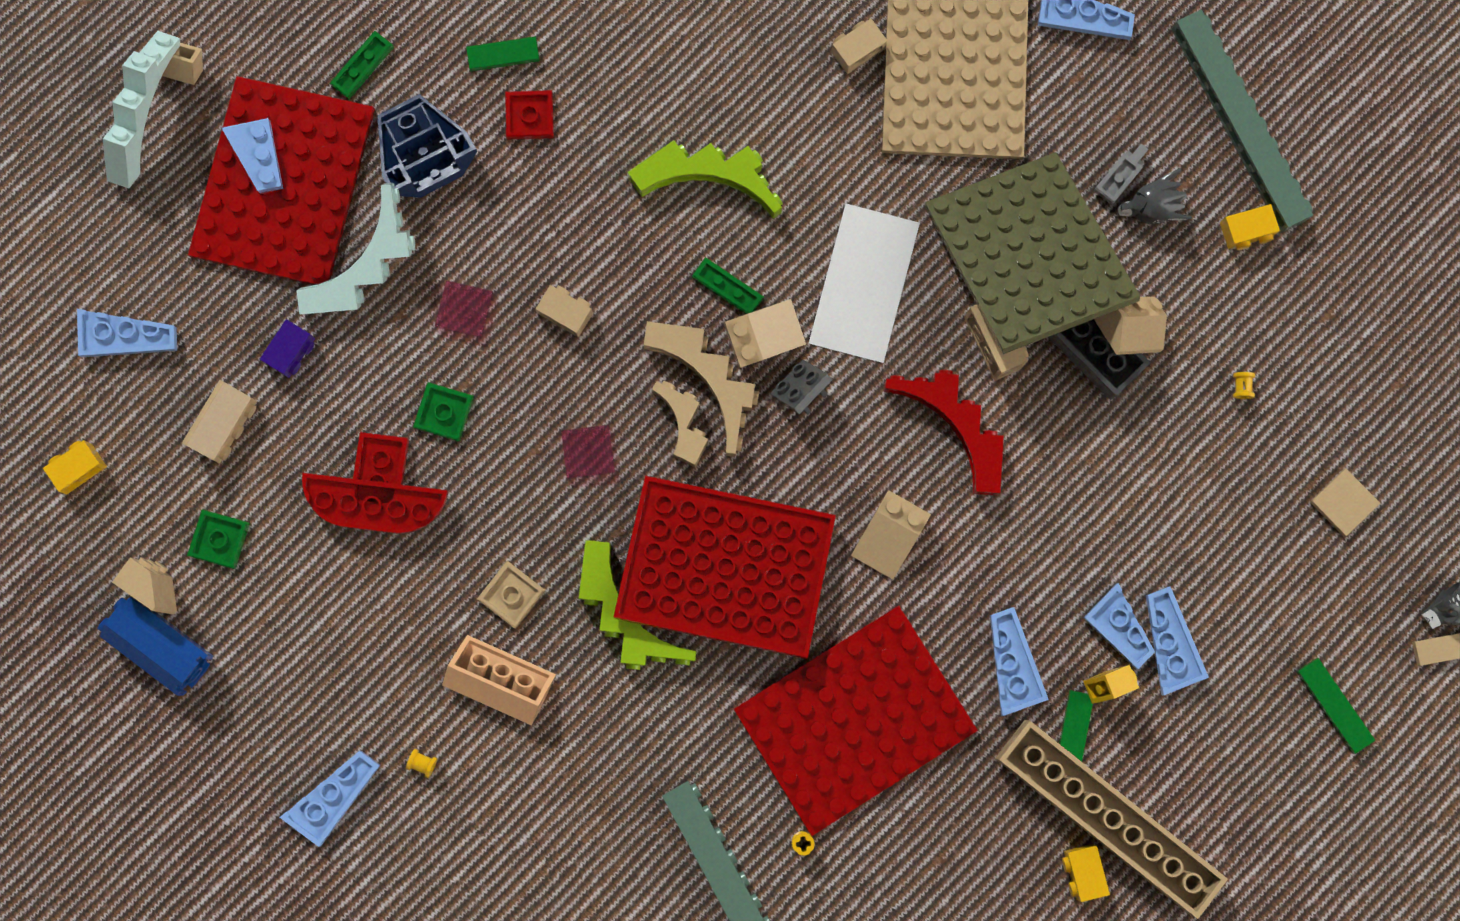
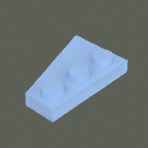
[222,118,283,193]
[1083,583,1155,670]

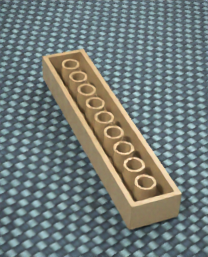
[995,720,1228,919]

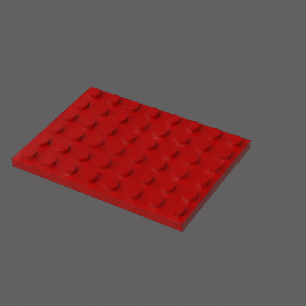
[188,76,375,285]
[613,476,836,659]
[734,606,978,836]

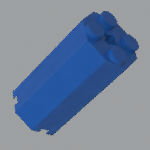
[97,597,213,696]

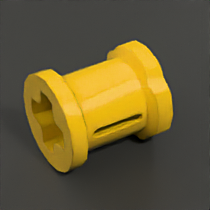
[1233,372,1255,399]
[406,749,438,779]
[791,831,815,856]

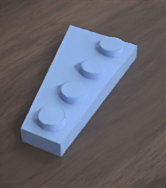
[1037,0,1135,40]
[77,309,177,357]
[1146,586,1209,696]
[990,607,1049,716]
[279,751,381,847]

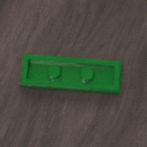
[330,31,394,100]
[466,36,540,72]
[692,257,764,314]

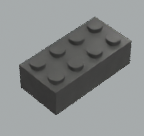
[1048,319,1151,400]

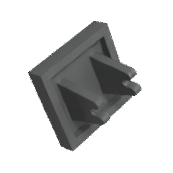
[770,360,832,415]

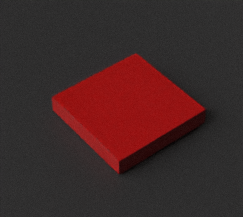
[505,90,554,140]

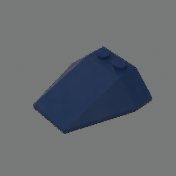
[377,94,477,198]

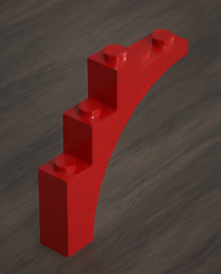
[884,370,1004,496]

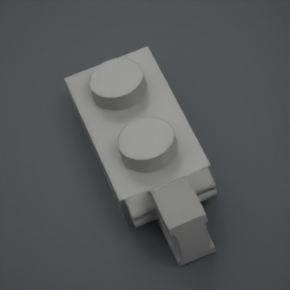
[1094,144,1148,205]

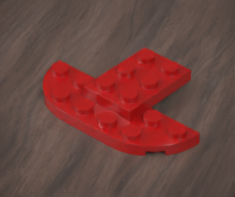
[302,432,449,534]

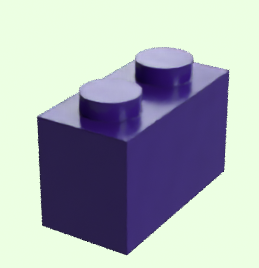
[260,319,315,378]

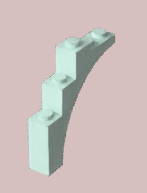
[103,31,180,188]
[296,183,415,314]

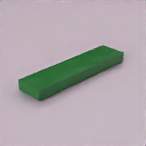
[1296,658,1375,754]
[1059,690,1093,762]

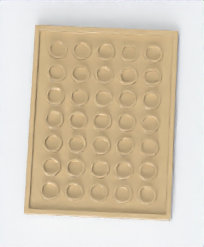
[882,0,1028,160]

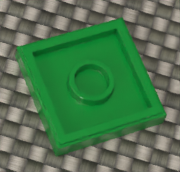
[413,382,474,442]
[187,509,250,569]

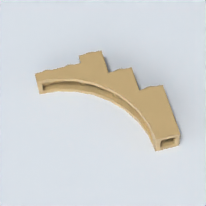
[644,321,759,457]

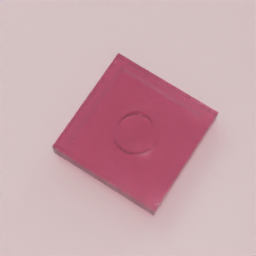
[435,280,493,338]
[561,425,615,479]

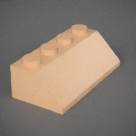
[442,635,556,725]

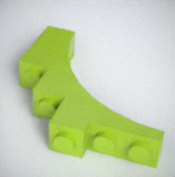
[627,140,783,219]
[579,540,696,670]

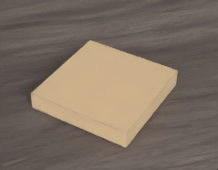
[1310,468,1380,537]
[477,561,546,629]

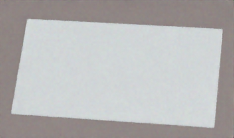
[809,204,920,363]

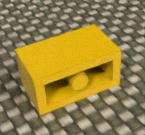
[1220,204,1280,250]
[43,440,107,494]
[1083,665,1139,704]
[1062,844,1110,902]

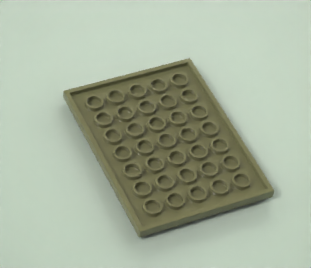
[925,152,1140,354]

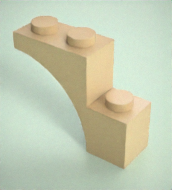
[652,381,708,468]

